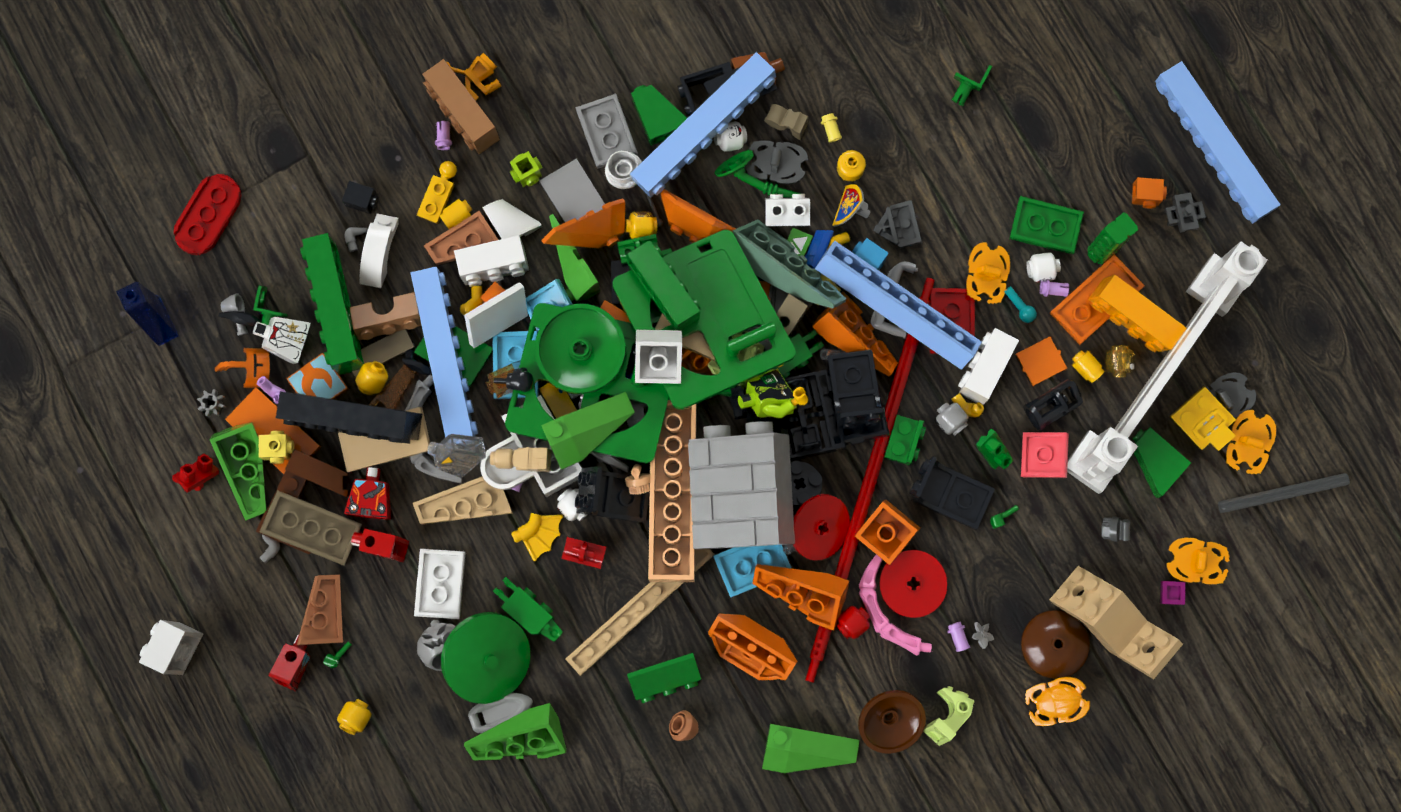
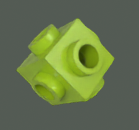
[510,151,542,187]

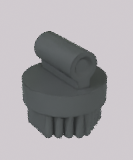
[1101,516,1130,542]

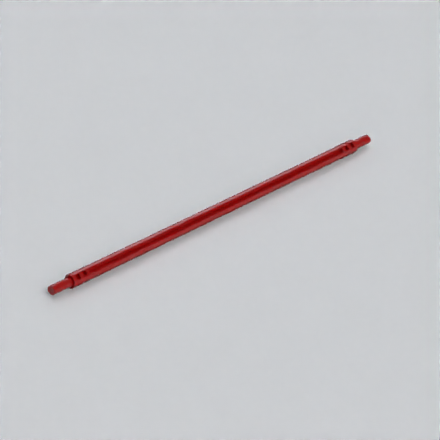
[805,278,935,683]

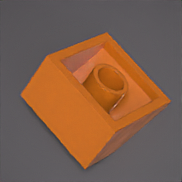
[855,500,921,565]

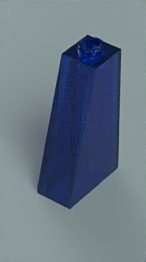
[116,281,178,346]

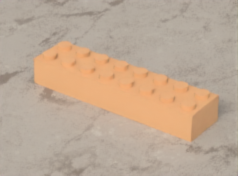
[648,400,697,582]

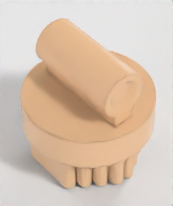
[625,464,650,495]

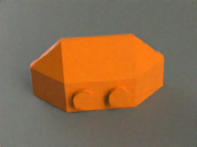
[660,189,736,247]
[708,613,797,680]

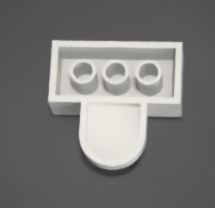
[480,395,582,497]

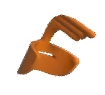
[215,348,270,388]

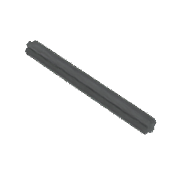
[1218,473,1350,513]

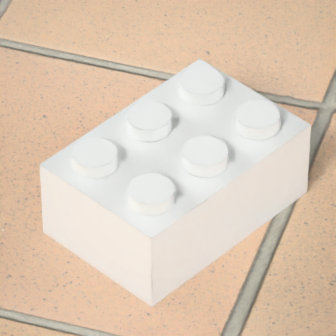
[454,235,529,287]
[958,328,1019,405]
[139,620,203,675]

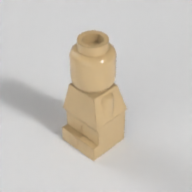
[490,447,552,472]

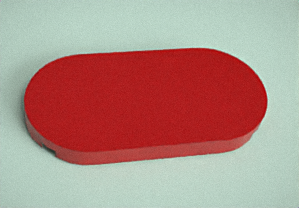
[174,174,241,255]

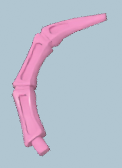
[859,554,932,656]

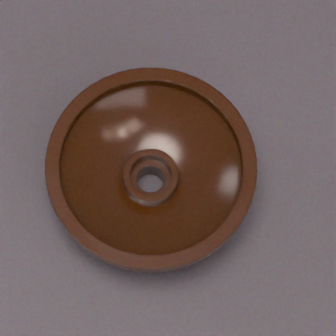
[1021,610,1089,679]
[858,690,926,754]

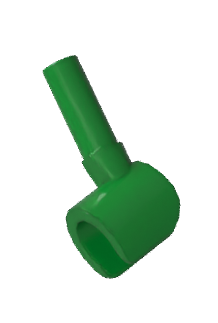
[990,505,1019,529]
[323,642,352,668]

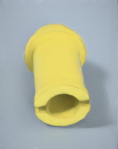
[821,113,842,143]

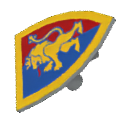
[832,184,870,227]

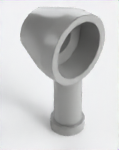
[221,294,249,336]

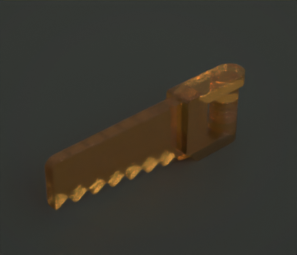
[369,364,417,409]

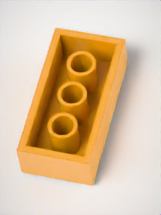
[1088,275,1187,352]

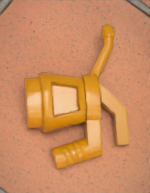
[446,53,501,101]

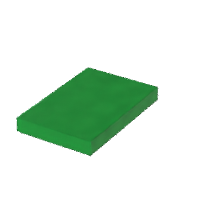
[1009,196,1084,255]
[414,327,493,387]

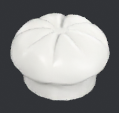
[605,151,642,189]

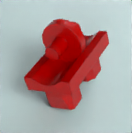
[172,453,219,493]
[561,537,607,569]

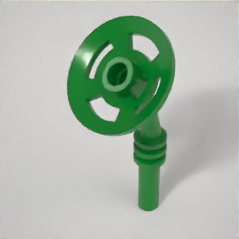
[715,150,801,198]

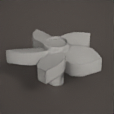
[972,622,994,649]

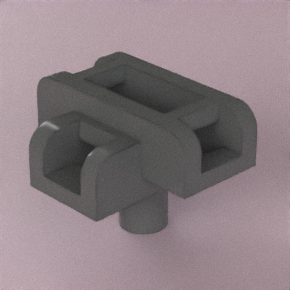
[1164,192,1206,233]

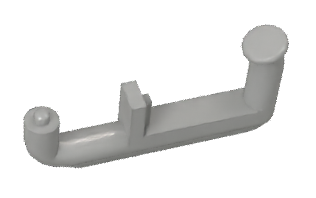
[871,261,918,339]

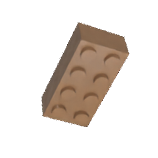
[422,59,500,154]

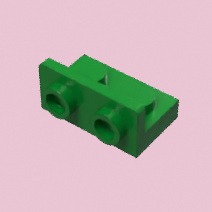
[884,415,926,465]

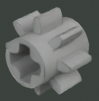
[197,389,226,417]

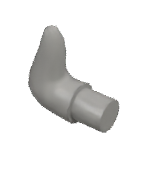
[344,227,368,252]
[260,534,280,563]

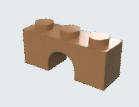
[350,292,422,340]

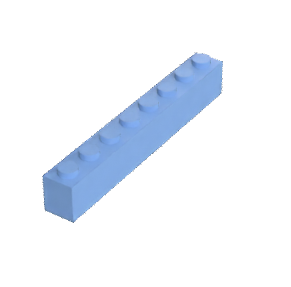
[630,52,776,198]
[1155,61,1280,224]
[815,240,982,370]
[410,267,478,447]

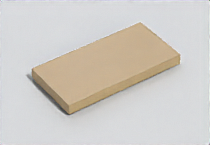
[338,407,432,472]

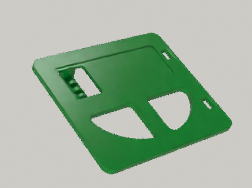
[613,230,796,410]
[505,303,669,464]

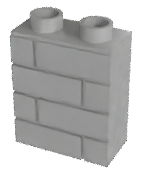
[688,422,795,549]

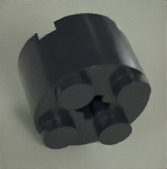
[791,461,822,512]

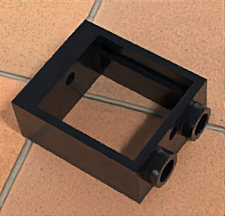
[677,62,732,118]

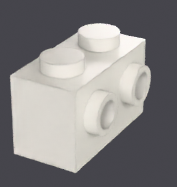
[765,194,810,226]

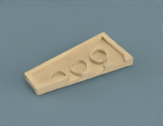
[413,476,513,525]

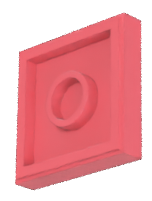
[1021,432,1069,478]

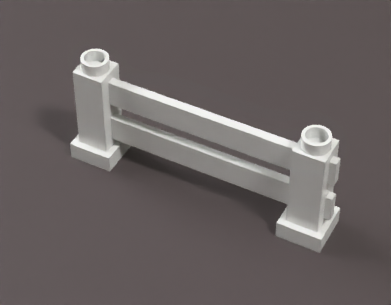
[1067,242,1268,494]

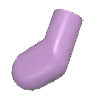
[257,376,286,404]

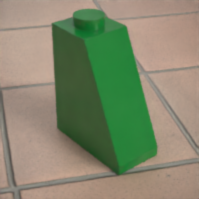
[631,85,687,145]
[1132,427,1191,498]

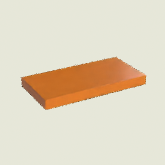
[1050,254,1144,345]
[225,387,321,474]

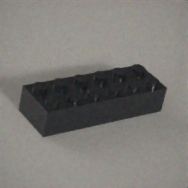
[276,391,423,444]

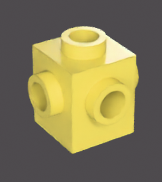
[259,431,294,464]

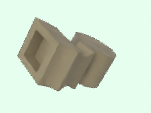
[764,104,808,140]

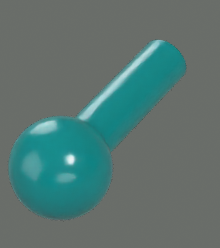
[1004,286,1037,323]

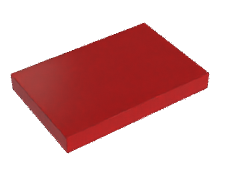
[930,288,975,354]

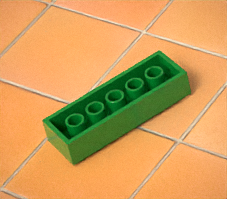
[300,233,364,375]

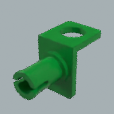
[951,65,992,106]
[253,285,288,325]

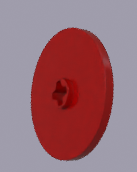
[793,494,850,561]
[879,550,947,618]

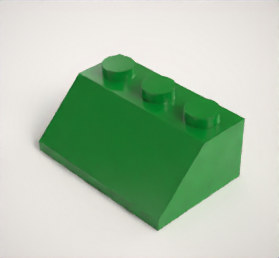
[627,653,702,703]

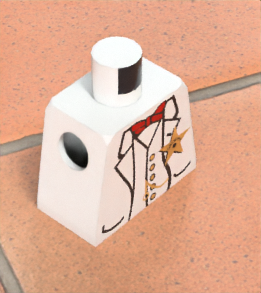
[253,317,311,364]

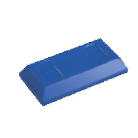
[805,230,834,269]

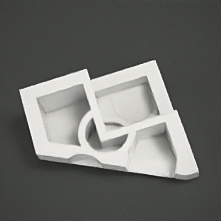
[482,199,542,239]

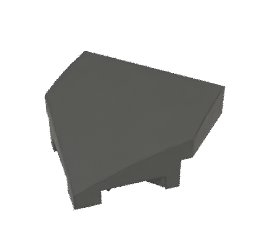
[873,200,923,248]

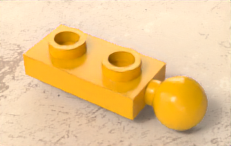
[417,161,457,224]

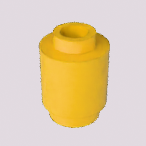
[439,199,472,229]
[1072,350,1105,383]

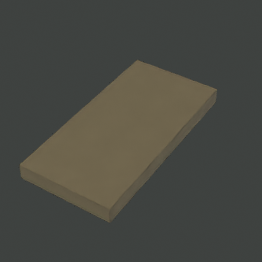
[259,490,362,565]

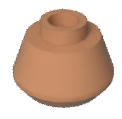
[669,710,698,741]

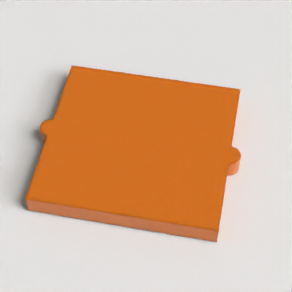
[1015,337,1067,386]

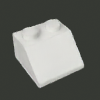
[635,330,682,384]

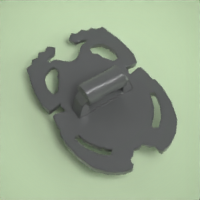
[746,140,808,184]
[1206,372,1256,418]

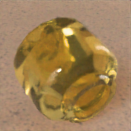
[1105,345,1134,377]

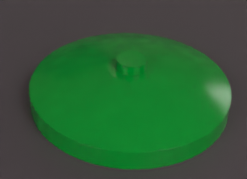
[535,304,626,394]
[441,612,530,704]

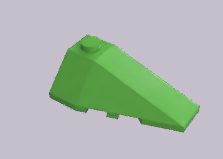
[549,214,600,304]
[541,392,635,470]
[209,422,267,521]
[464,703,566,760]
[762,724,860,773]

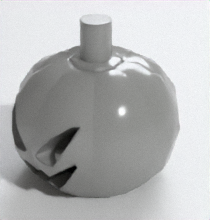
[417,620,456,671]

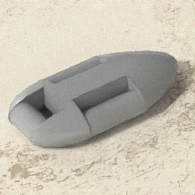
[468,693,533,734]

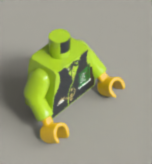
[738,365,808,418]

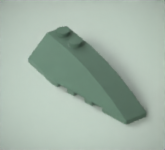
[732,219,846,309]

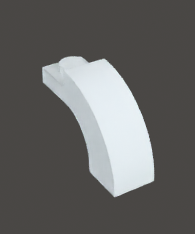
[360,214,399,288]

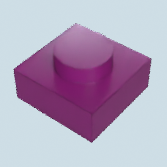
[1160,581,1185,605]

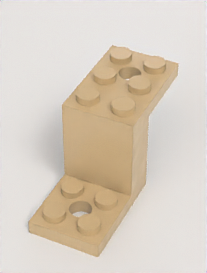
[1049,566,1183,679]

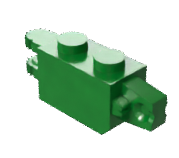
[770,329,824,378]
[493,577,563,642]

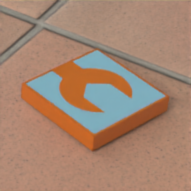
[286,353,349,399]

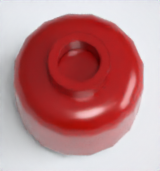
[836,606,870,639]

